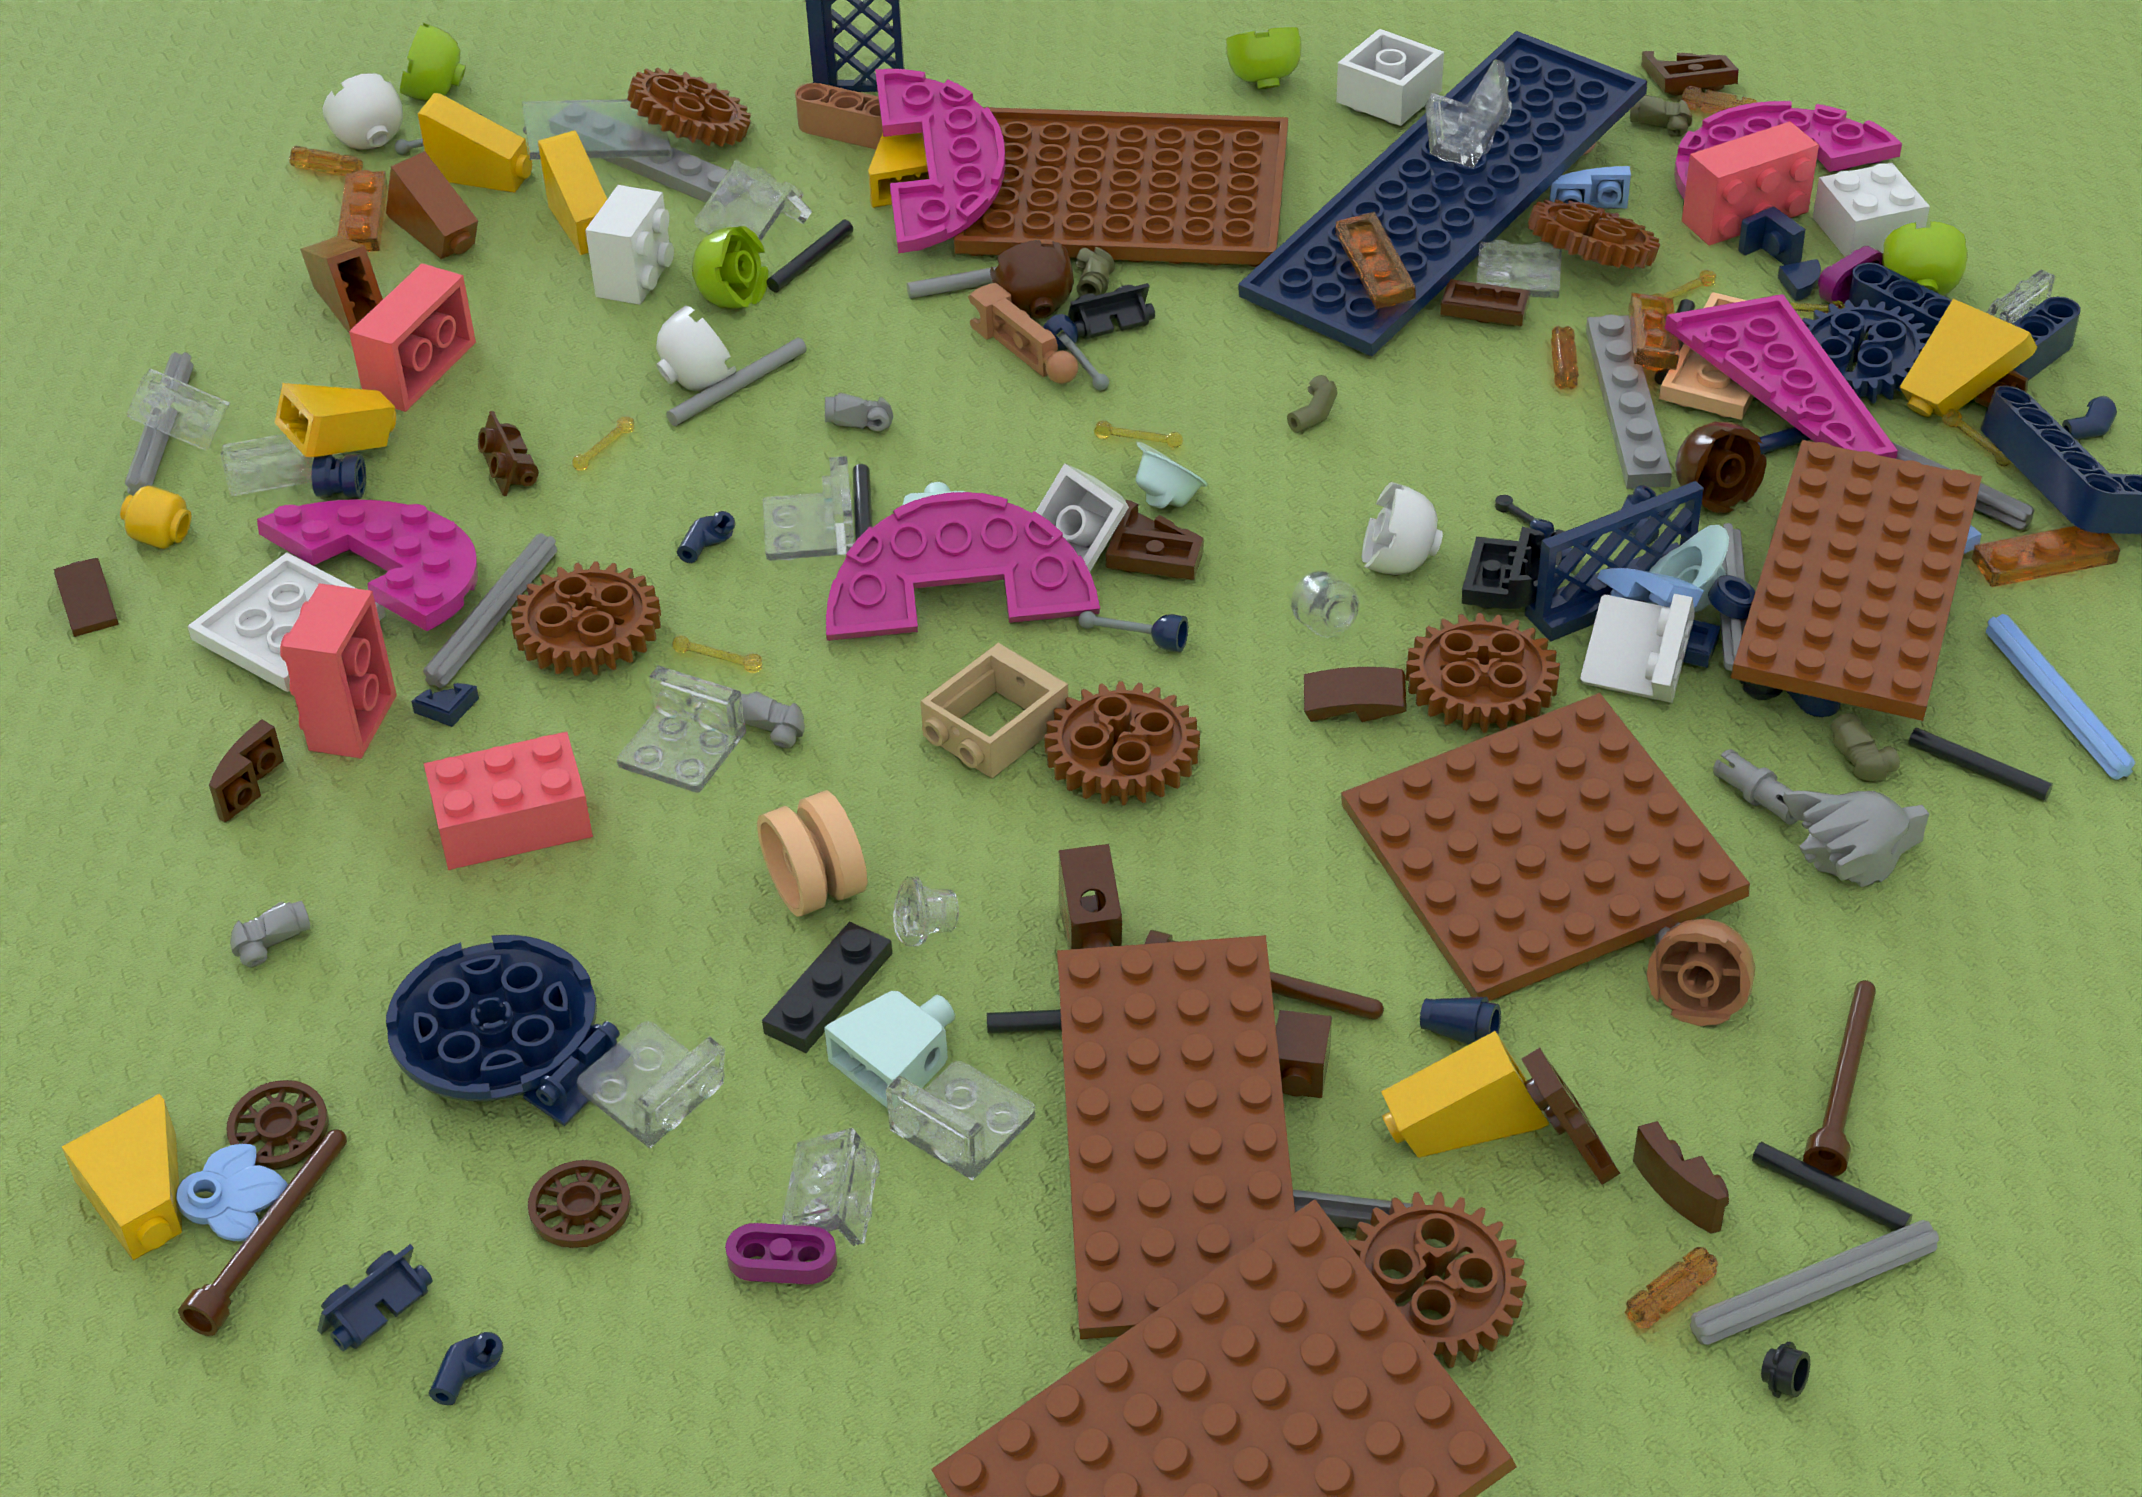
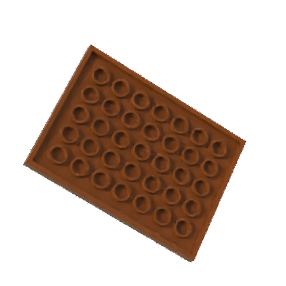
[954,107,1288,267]
[931,1199,1517,1497]

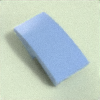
[1549,166,1631,208]
[1597,568,1704,607]

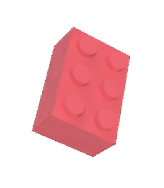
[1682,121,1819,246]
[349,263,476,412]
[280,583,397,759]
[423,731,593,870]

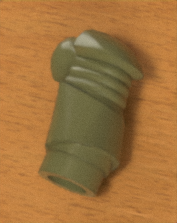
[1630,95,1692,136]
[1076,247,1115,297]
[1831,713,1900,781]

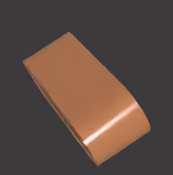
[795,83,883,149]

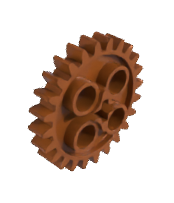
[627,68,751,147]
[1528,199,1660,269]
[511,561,661,676]
[1405,613,1560,733]
[1044,681,1200,805]
[1348,1192,1527,1368]

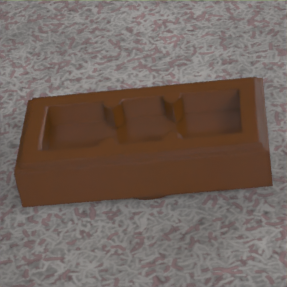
[1440,279,1530,326]

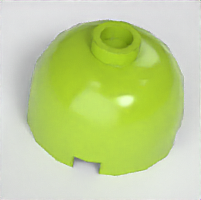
[400,23,466,101]
[1226,27,1302,89]
[1882,221,1968,296]
[692,226,769,308]

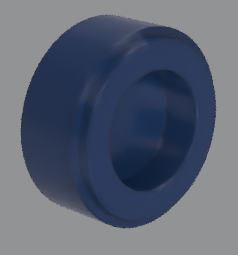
[1708,575,1755,619]

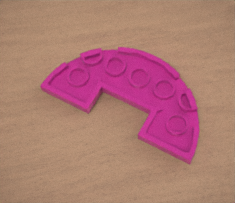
[875,69,1005,253]
[1674,101,1902,199]
[826,492,1100,641]
[257,499,478,631]

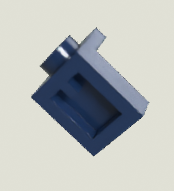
[1738,206,1806,265]

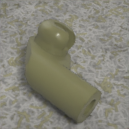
[1287,375,1338,433]

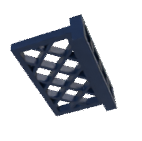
[805,0,905,92]
[1525,481,1704,642]

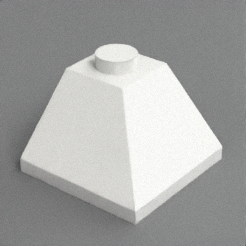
[1036,463,1129,572]

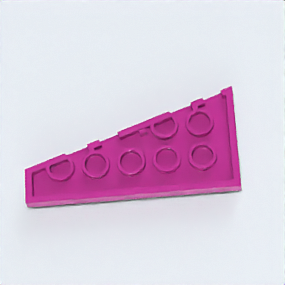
[1665,294,1898,459]

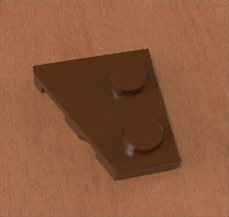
[1641,51,1739,95]
[1106,500,1204,580]
[1522,1048,1621,1185]

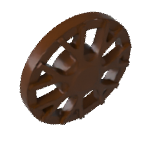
[226,1080,329,1169]
[528,1160,631,1248]

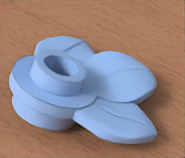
[176,1144,288,1241]

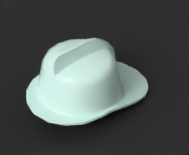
[1136,441,1208,509]
[1645,525,1729,613]

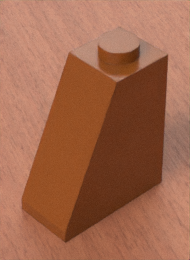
[386,151,478,259]
[300,236,383,333]

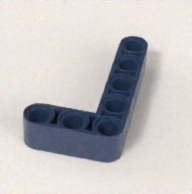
[1848,263,2081,381]
[1980,386,2142,534]

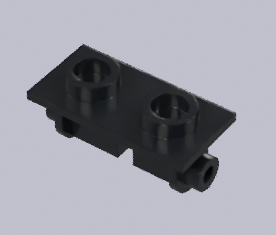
[1068,283,1155,340]

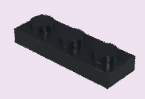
[762,921,893,1053]

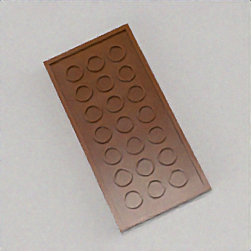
[1731,440,1982,721]
[1057,935,1295,1339]

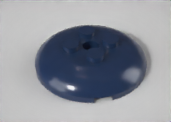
[386,935,597,1101]

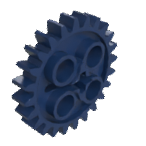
[1802,299,1931,404]

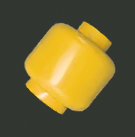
[120,485,192,549]

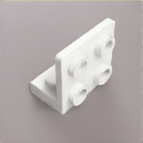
[1580,594,1695,703]

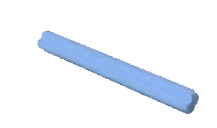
[1986,614,2135,780]

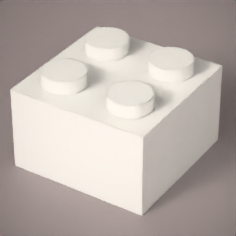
[1336,29,1444,126]
[1813,163,1930,257]
[585,185,674,305]

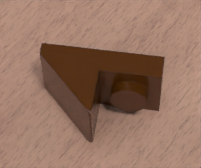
[53,557,119,637]

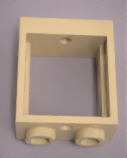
[920,643,1068,778]

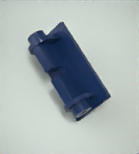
[523,1021,631,1127]
[317,1244,433,1351]

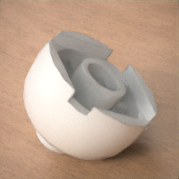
[322,73,403,150]
[656,305,736,392]
[1362,482,1443,575]

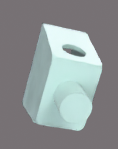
[824,991,955,1115]

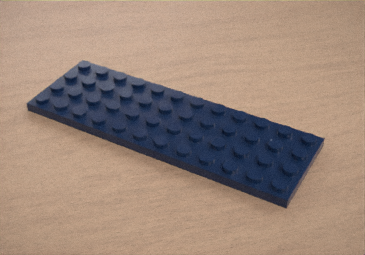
[1238,31,1647,357]

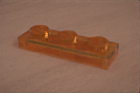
[337,170,388,252]
[1336,212,1416,309]
[1628,293,1680,371]
[1972,526,2120,587]

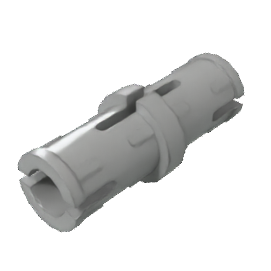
[1713,749,1798,825]

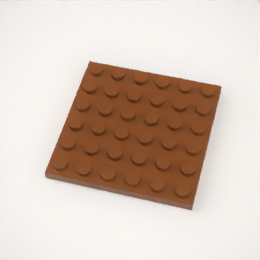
[1341,693,1750,1001]

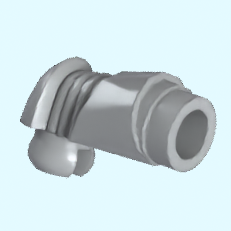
[825,392,893,432]
[732,691,805,748]
[230,901,310,967]

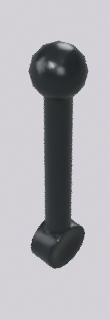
[1495,495,1564,537]

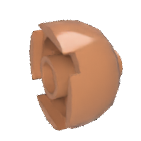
[1646,919,1756,1026]

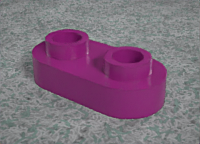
[1818,246,1883,306]
[725,1223,837,1284]

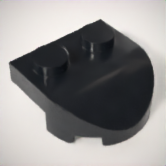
[1462,527,1562,609]

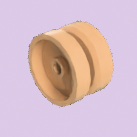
[757,790,868,917]

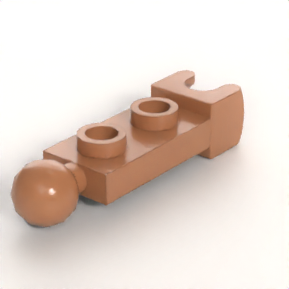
[968,283,1079,384]

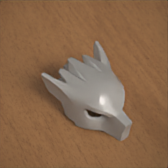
[1783,791,1929,887]

